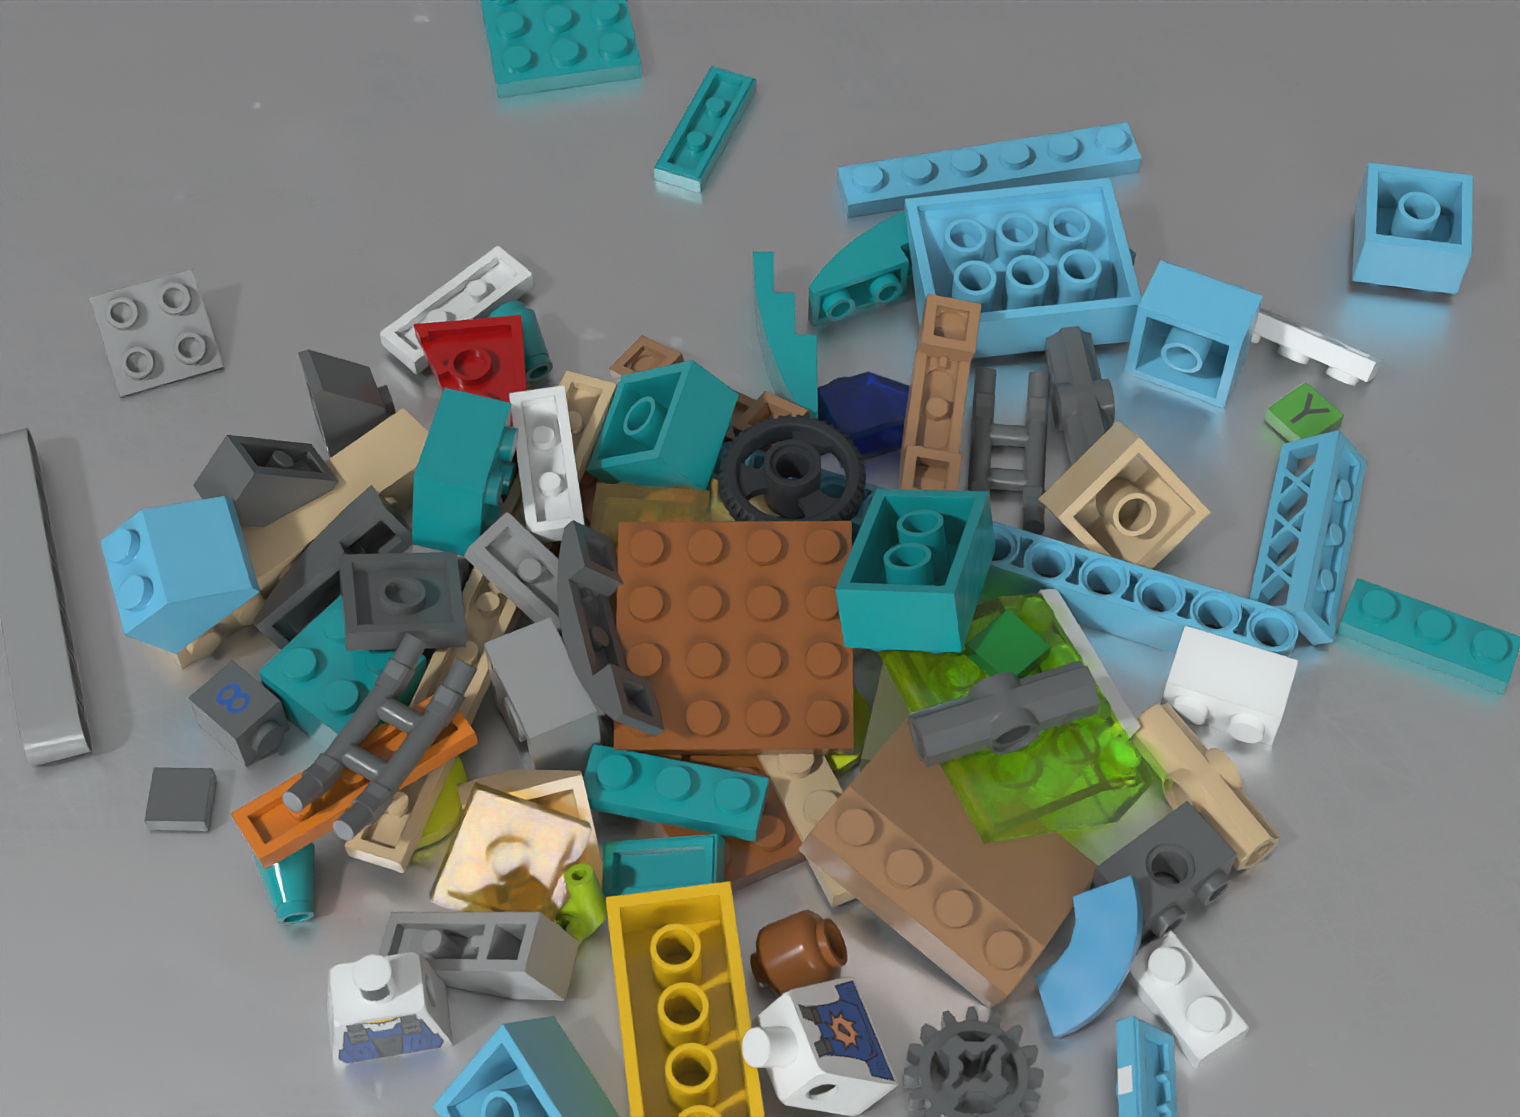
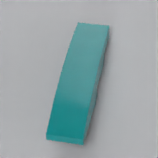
[753,252,818,419]

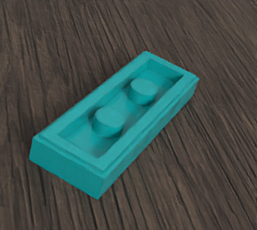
[654,66,756,193]

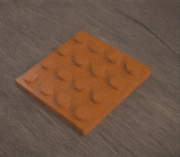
[614,521,854,755]

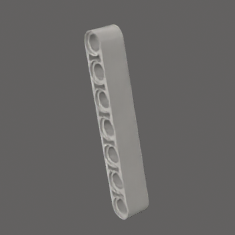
[0,428,92,767]

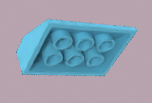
[904,177,1142,359]

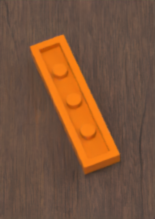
[231,695,478,870]

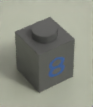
[188,660,290,767]

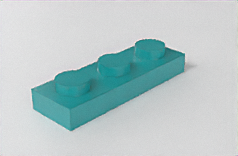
[1336,578,1520,694]
[583,744,769,842]

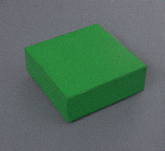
[965,609,1051,679]

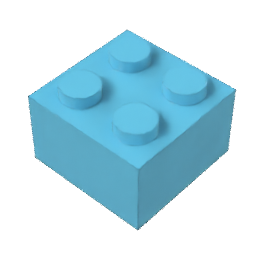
[1352,162,1473,294]
[1124,260,1263,408]

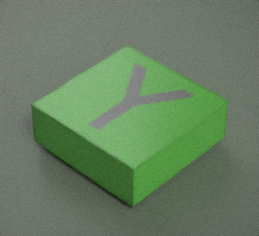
[1264,382,1344,442]

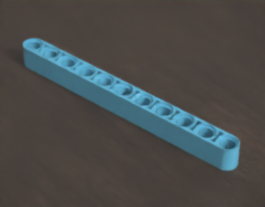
[705,442,1298,657]

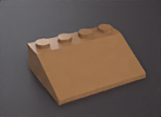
[798,716,1098,1009]

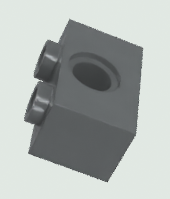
[1090,801,1237,945]

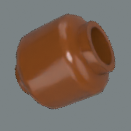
[750,910,848,998]

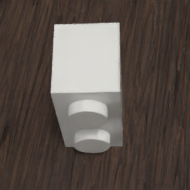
[1161,625,1299,746]

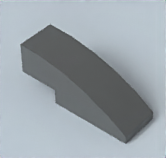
[253,485,413,650]

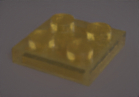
[429,782,592,922]

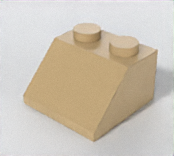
[1038,421,1211,569]

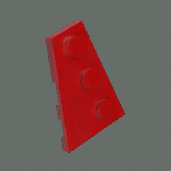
[413,315,527,462]

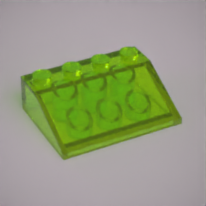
[877,593,1155,844]

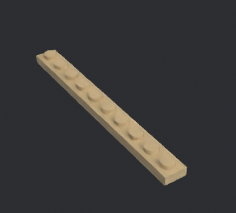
[344,370,617,873]

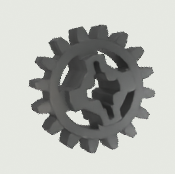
[903,1007,1044,1117]

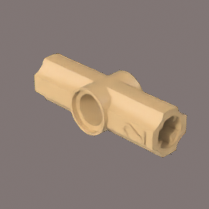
[1129,702,1281,871]

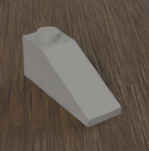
[378,912,580,1000]

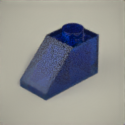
[818,371,910,468]

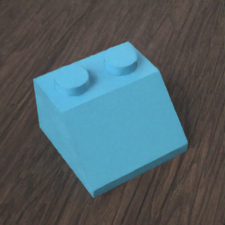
[100,496,260,654]
[433,1016,620,1117]

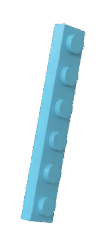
[837,122,1142,218]

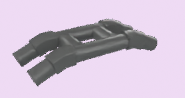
[967,367,1050,535]
[282,632,477,841]

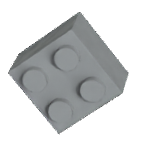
[484,617,609,777]

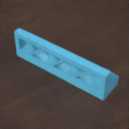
[1249,430,1367,645]

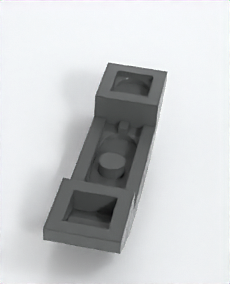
[557,520,664,737]

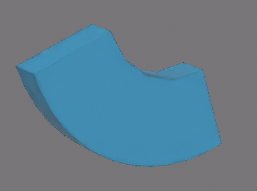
[1035,876,1143,1038]

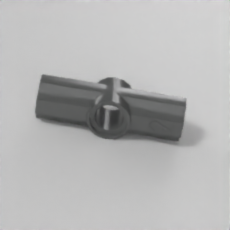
[1044,326,1115,465]
[908,660,1100,767]

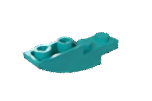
[808,210,913,327]

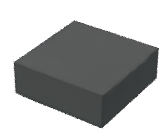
[144,767,217,831]

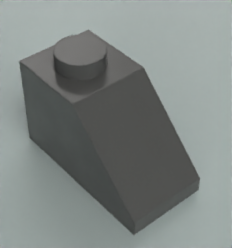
[298,349,396,458]
[193,435,339,527]

